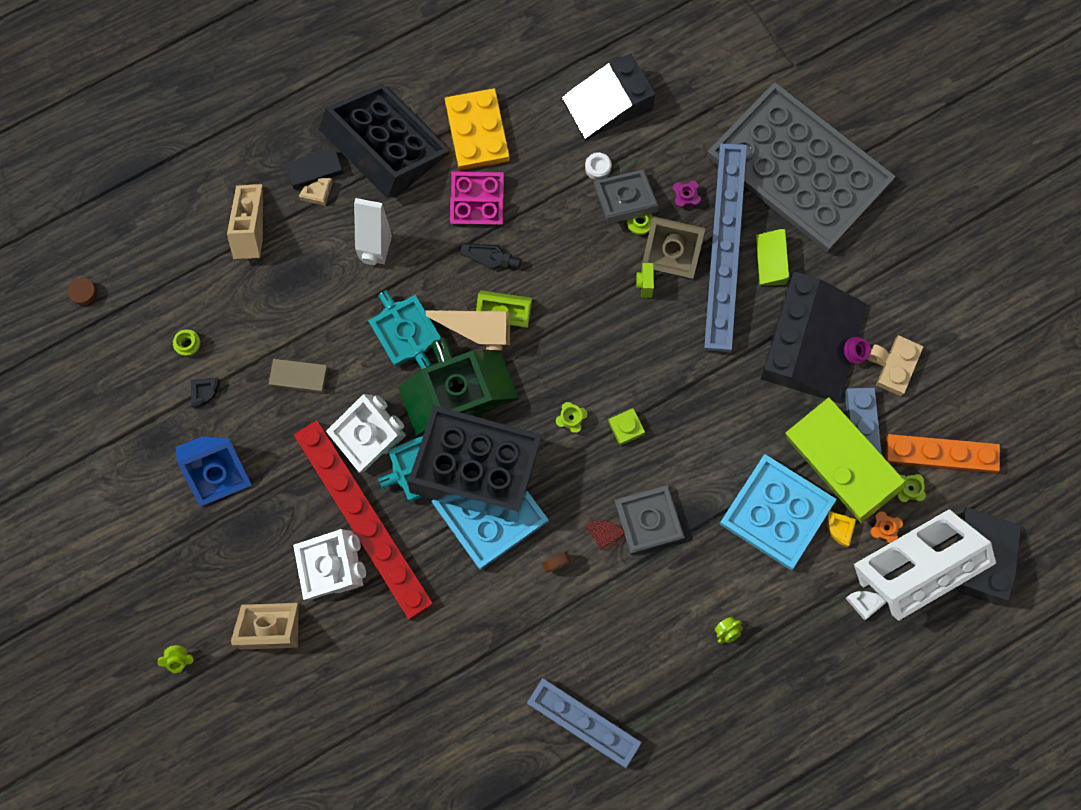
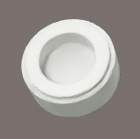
[585,153,611,180]

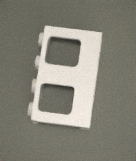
[854,510,996,621]

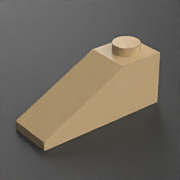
[227,184,263,259]
[426,310,511,350]

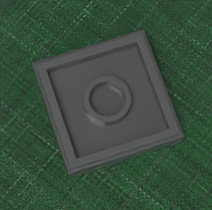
[594,169,659,224]
[614,485,684,554]

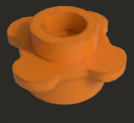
[870,512,903,544]

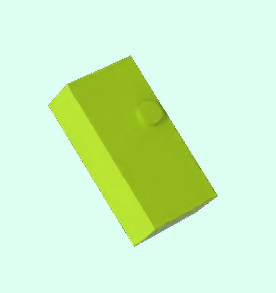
[785,397,905,523]

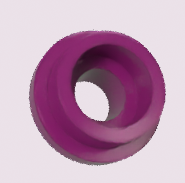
[844,337,871,364]

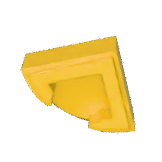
[826,511,856,547]

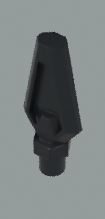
[460,243,522,269]

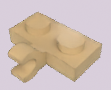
[867,335,923,396]

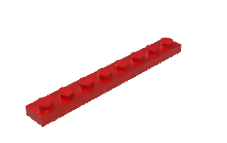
[294,420,433,620]

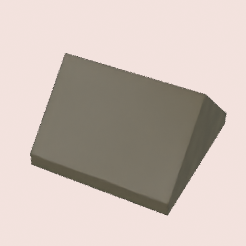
[643,217,705,279]

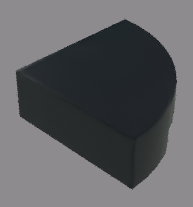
[191,377,220,408]

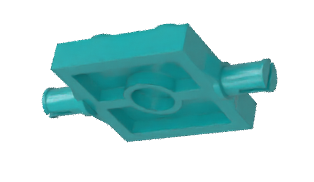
[368,290,441,369]
[378,436,423,502]

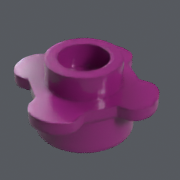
[673,181,701,207]

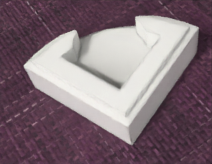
[846,591,887,620]

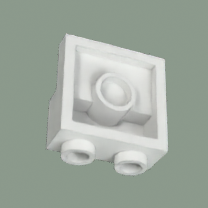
[326,394,406,472]
[293,529,366,600]

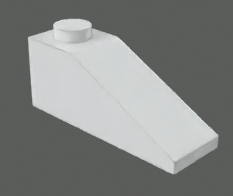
[354,198,392,265]

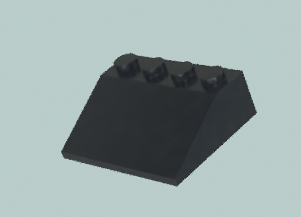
[319,84,450,199]
[760,271,867,403]
[408,405,542,523]

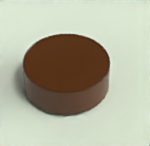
[68,278,97,306]
[542,551,571,573]

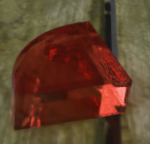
[585,521,624,550]

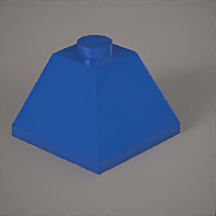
[176,437,252,507]

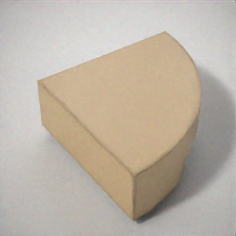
[299,178,333,206]

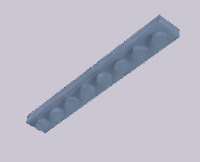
[704,143,747,352]

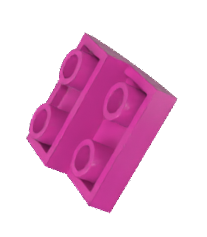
[450,172,504,225]

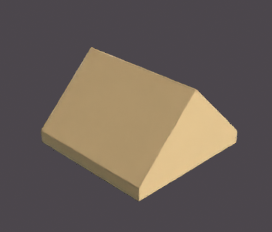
[231,603,298,650]

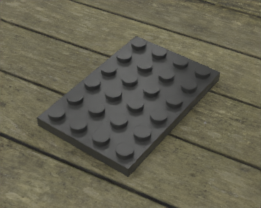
[707,82,896,253]

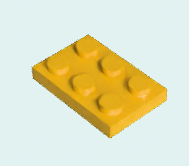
[445,88,510,171]

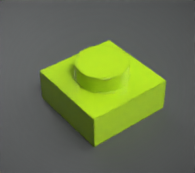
[636,263,654,298]
[608,408,645,446]

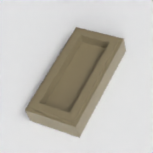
[268,359,328,393]

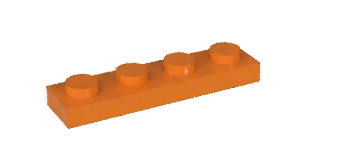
[885,434,1000,474]

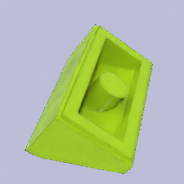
[756,229,789,286]
[476,291,533,328]

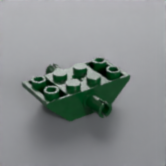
[398,338,519,437]

